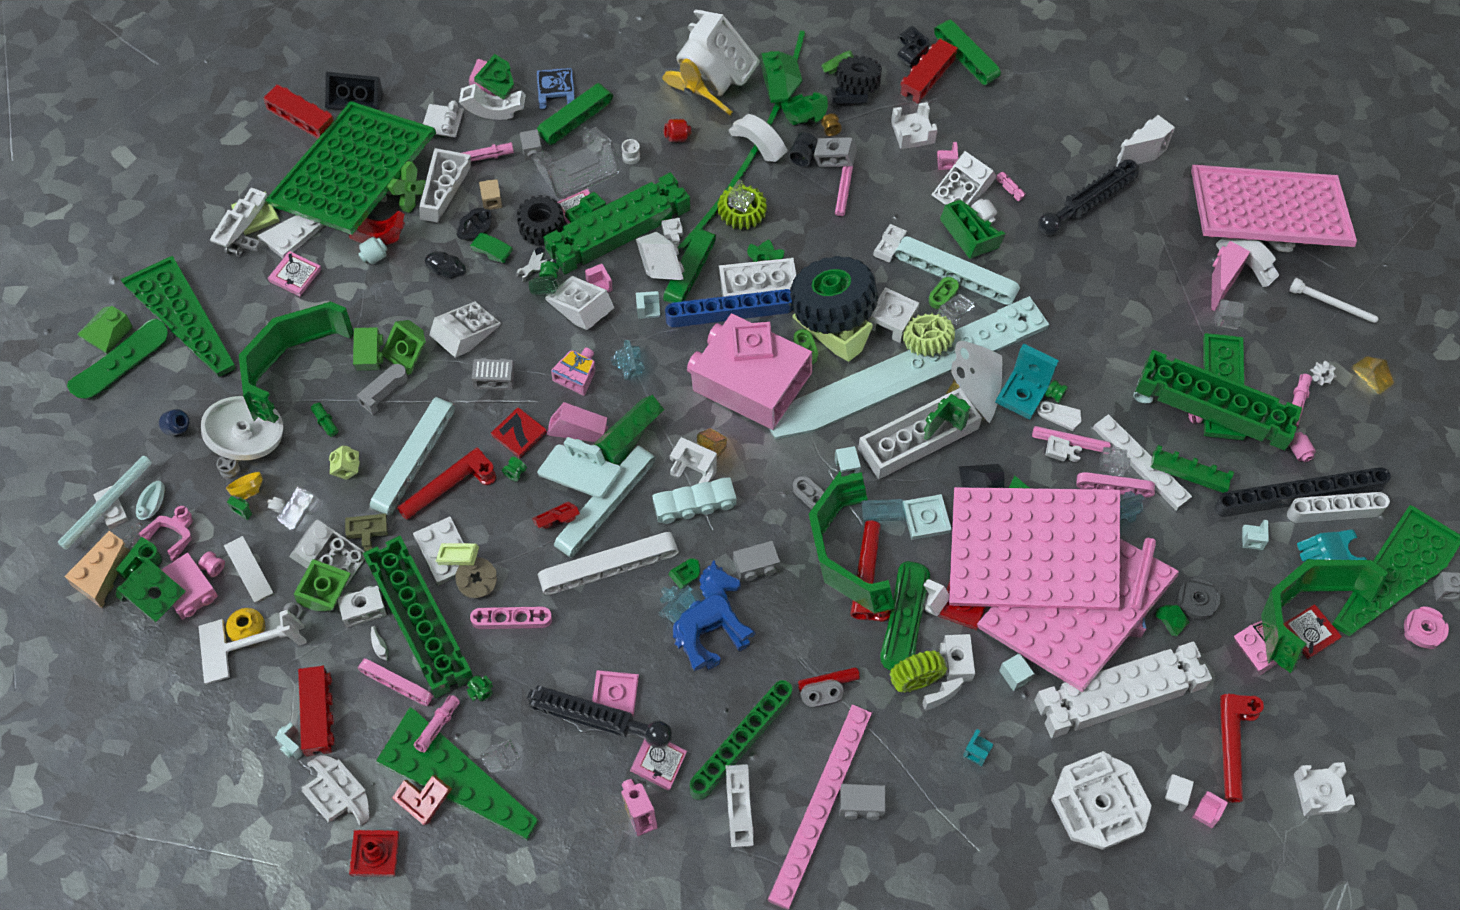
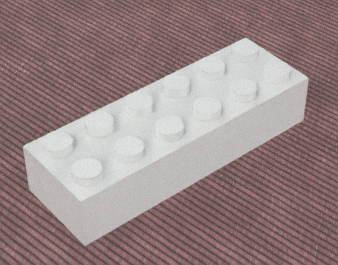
[858,388,982,479]

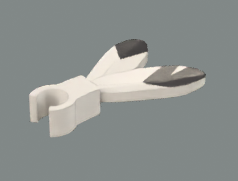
[516,247,556,282]

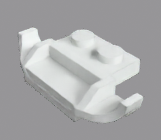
[302,755,369,826]

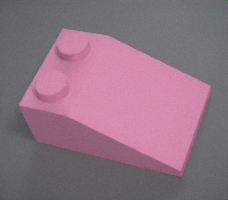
[1211,241,1250,311]

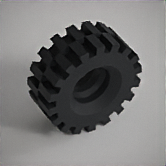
[837,55,882,95]

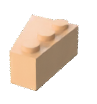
[64,531,130,608]

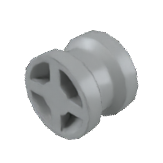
[216,456,240,479]

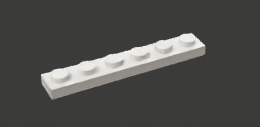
[1093,414,1192,511]

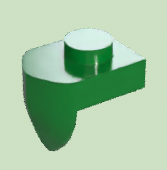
[668,558,701,589]
[1155,604,1190,636]

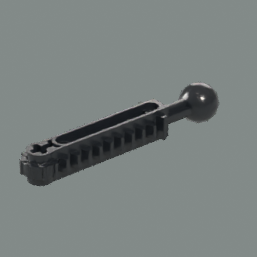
[1038,159,1139,236]
[526,686,672,748]

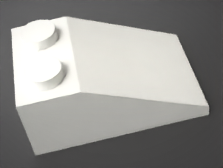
[545,276,614,330]

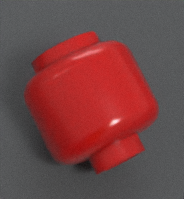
[664,119,691,142]

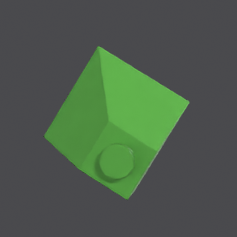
[77,306,133,354]
[382,320,426,375]
[294,559,351,611]

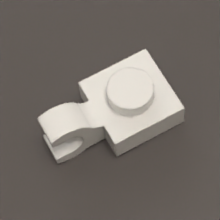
[661,218,683,247]

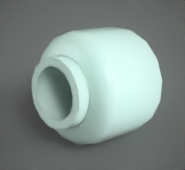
[358,237,388,265]

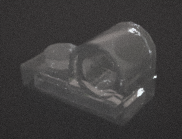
[937,294,975,328]
[277,486,321,531]

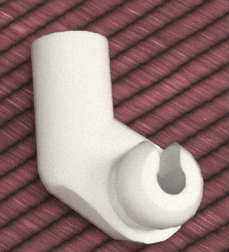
[1268,241,1296,252]

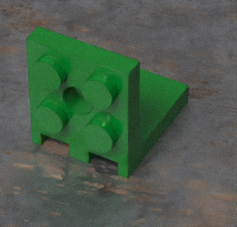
[116,558,186,623]

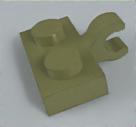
[345,514,388,552]

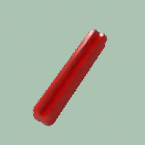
[798,667,860,692]

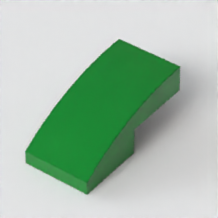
[565,192,606,222]
[470,233,513,263]

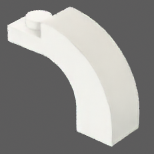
[459,83,525,120]
[729,114,788,161]
[1216,237,1279,287]
[726,764,753,847]

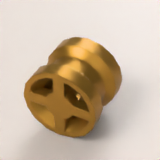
[821,114,842,136]

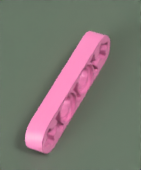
[1076,472,1155,498]
[470,607,552,629]
[358,659,433,706]

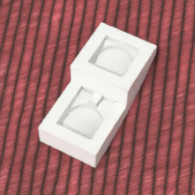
[873,224,907,263]
[922,678,964,711]

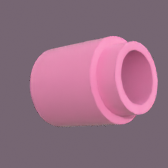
[1289,432,1316,462]

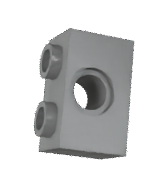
[814,137,857,167]

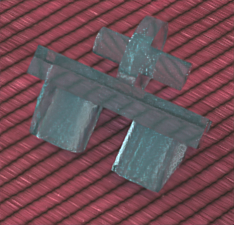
[611,340,644,380]
[1120,491,1144,523]
[658,585,696,623]

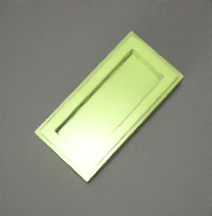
[435,543,479,565]

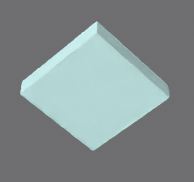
[902,494,952,540]

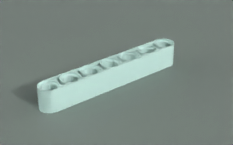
[894,236,1020,305]
[370,397,455,516]
[554,446,656,558]

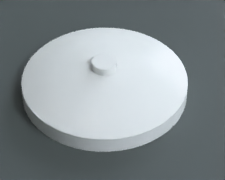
[201,396,283,460]

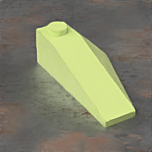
[792,314,873,362]

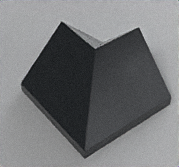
[959,464,1005,488]

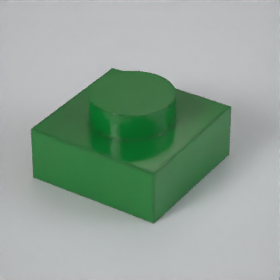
[227,496,252,520]

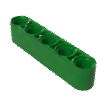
[934,19,1001,85]
[537,83,613,145]
[663,228,716,303]

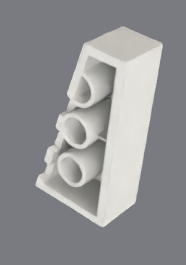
[420,148,471,223]

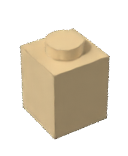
[479,179,502,210]

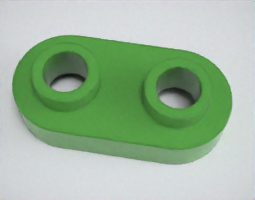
[821,50,854,74]
[929,277,959,309]
[793,329,818,365]

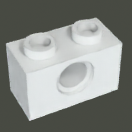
[338,586,387,628]
[940,634,975,682]

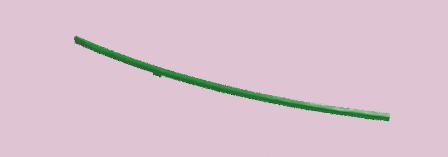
[677,30,805,252]

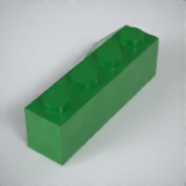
[591,394,664,466]

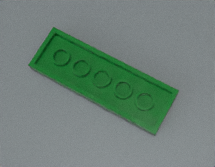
[1203,333,1245,440]

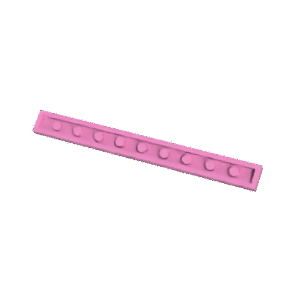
[768,705,872,910]

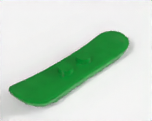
[67,319,168,399]
[880,561,930,671]

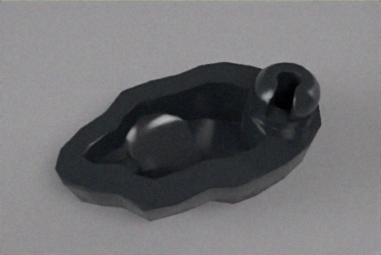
[456,208,492,240]
[425,251,466,278]

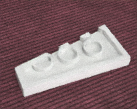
[257,215,325,259]

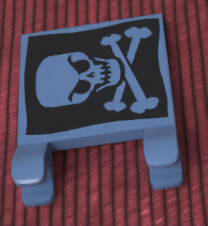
[537,68,574,109]

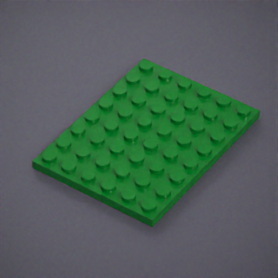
[265,101,436,235]

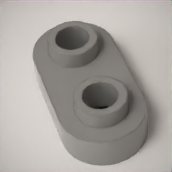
[793,476,824,509]
[800,679,844,707]

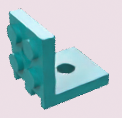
[995,343,1059,420]

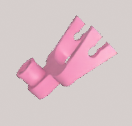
[139,506,193,562]

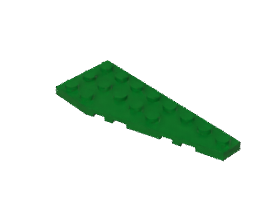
[1332,505,1460,637]

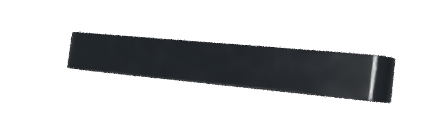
[1215,467,1391,517]

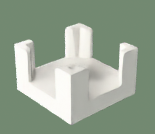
[891,102,937,149]
[867,287,919,343]
[670,437,717,484]
[1294,762,1355,816]

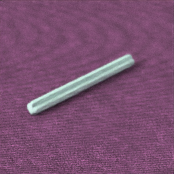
[58,456,152,549]

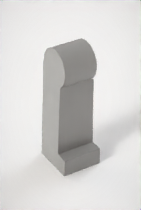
[356,364,408,415]

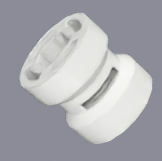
[621,139,640,165]

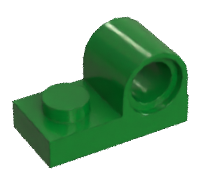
[116,537,162,580]

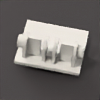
[423,101,464,138]

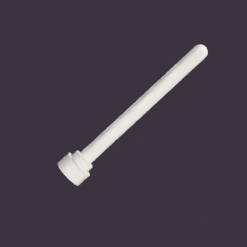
[1289,278,1378,323]

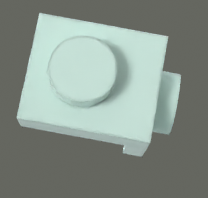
[275,722,303,760]

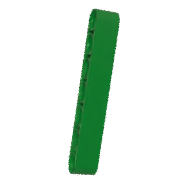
[690,680,792,800]

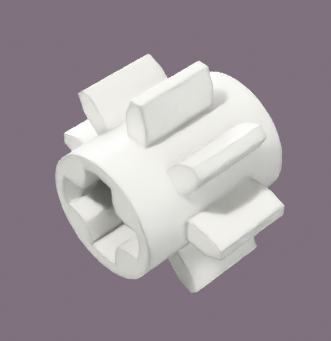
[1310,361,1336,386]

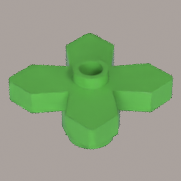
[387,161,426,213]

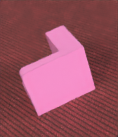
[937,142,958,170]
[585,264,613,292]
[1193,792,1228,828]

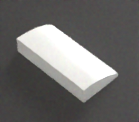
[719,258,796,297]

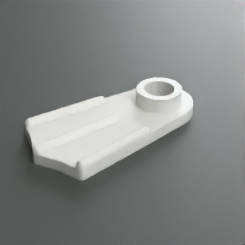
[1036,401,1082,431]

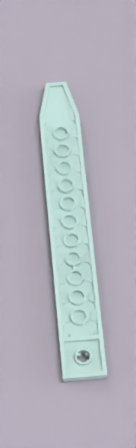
[769,296,1049,439]

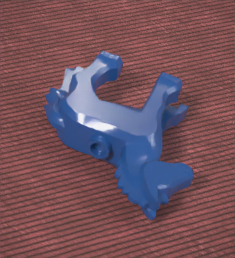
[673,560,756,671]

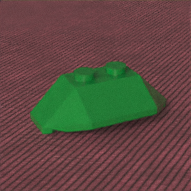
[759,51,802,103]

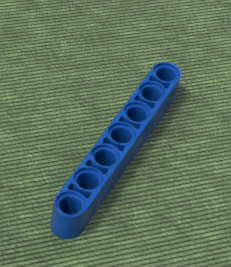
[665,289,794,327]

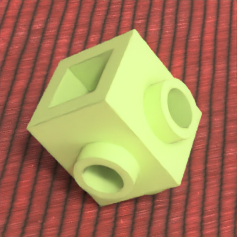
[329,446,360,480]

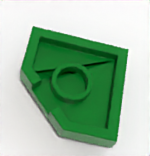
[474,54,514,100]

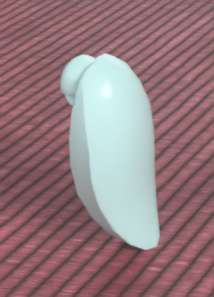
[136,481,165,520]

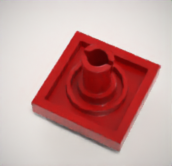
[349,830,400,877]

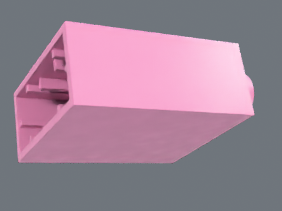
[687,313,812,430]

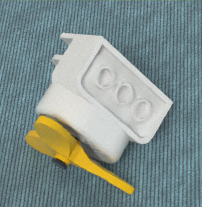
[662,10,760,116]

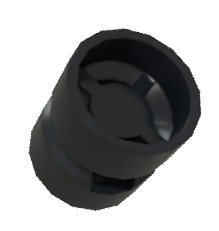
[788,132,818,167]

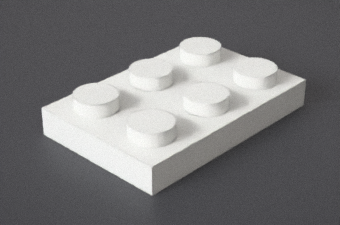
[413,517,463,586]

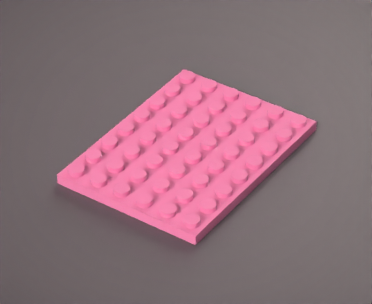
[1191,165,1357,247]
[949,487,1120,610]
[977,539,1179,692]

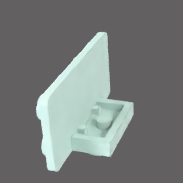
[537,437,621,498]

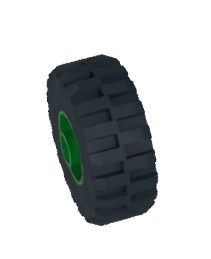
[790,256,878,334]

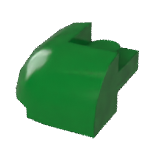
[780,92,828,125]

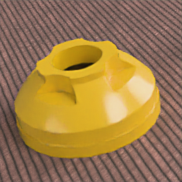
[226,472,263,499]
[226,608,265,641]

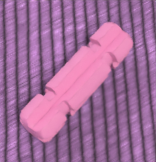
[996,172,1025,201]

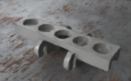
[212,228,261,257]

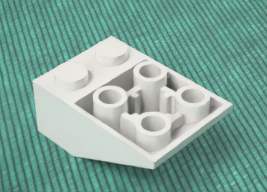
[1116,115,1175,166]
[932,151,997,206]
[636,232,684,280]
[430,302,501,358]
[289,519,365,587]

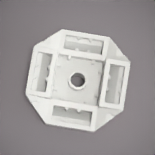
[1051,751,1152,850]

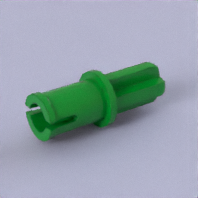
[310,402,338,437]

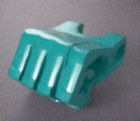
[1297,529,1367,562]

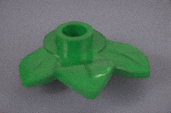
[747,240,784,262]

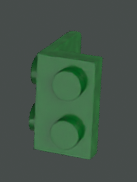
[923,393,971,441]

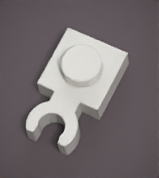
[1045,435,1082,462]

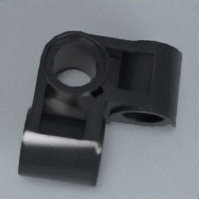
[897,26,929,68]

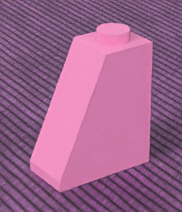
[547,402,608,442]

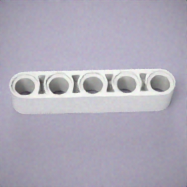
[1287,492,1390,523]

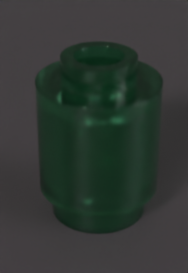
[529,275,558,296]

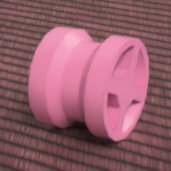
[198,551,225,577]

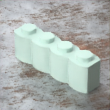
[652,478,737,524]

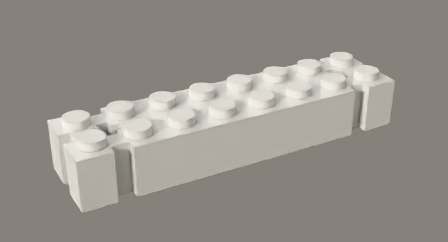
[1034,641,1212,739]

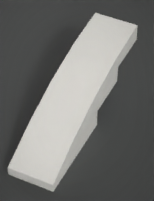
[210,188,268,248]

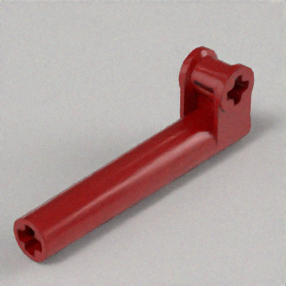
[397,447,496,520]
[850,521,891,622]
[1220,694,1264,803]

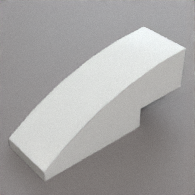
[224,536,274,604]

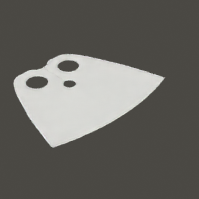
[951,341,1002,423]

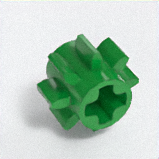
[466,675,493,702]

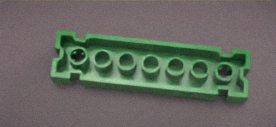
[544,172,690,275]
[1135,349,1302,451]
[362,535,473,699]

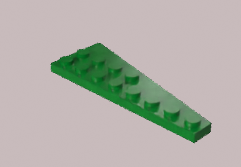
[121,255,236,377]
[376,707,538,841]

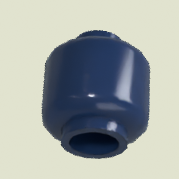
[159,409,190,436]

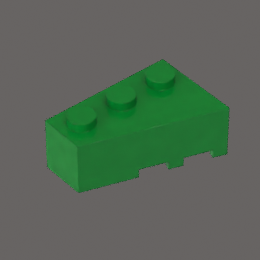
[940,200,1006,259]

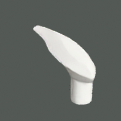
[371,626,388,661]

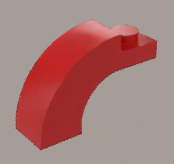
[349,211,405,245]

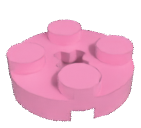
[1404,607,1449,649]

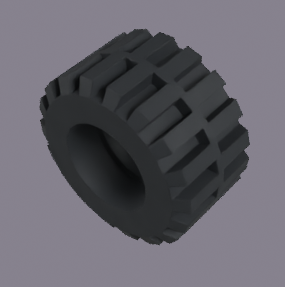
[517,195,565,246]

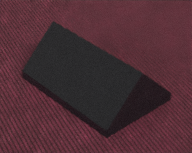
[325,71,383,110]

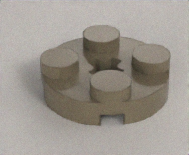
[455,557,497,599]

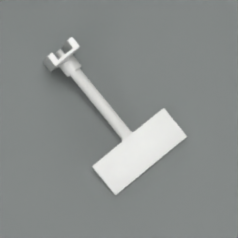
[199,610,307,685]

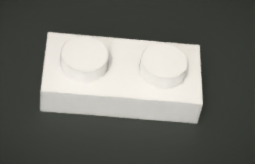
[93,486,129,529]

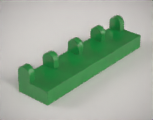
[1150,445,1234,493]

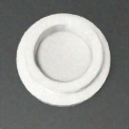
[267,497,288,513]

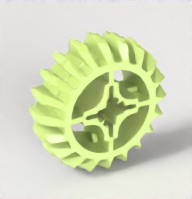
[903,312,955,357]

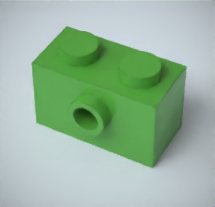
[353,327,384,371]

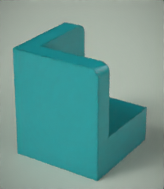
[963,729,993,767]

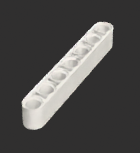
[538,532,679,595]

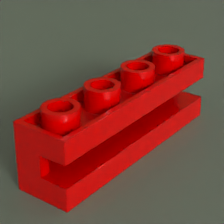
[900,39,957,103]
[263,84,334,139]
[298,665,335,757]

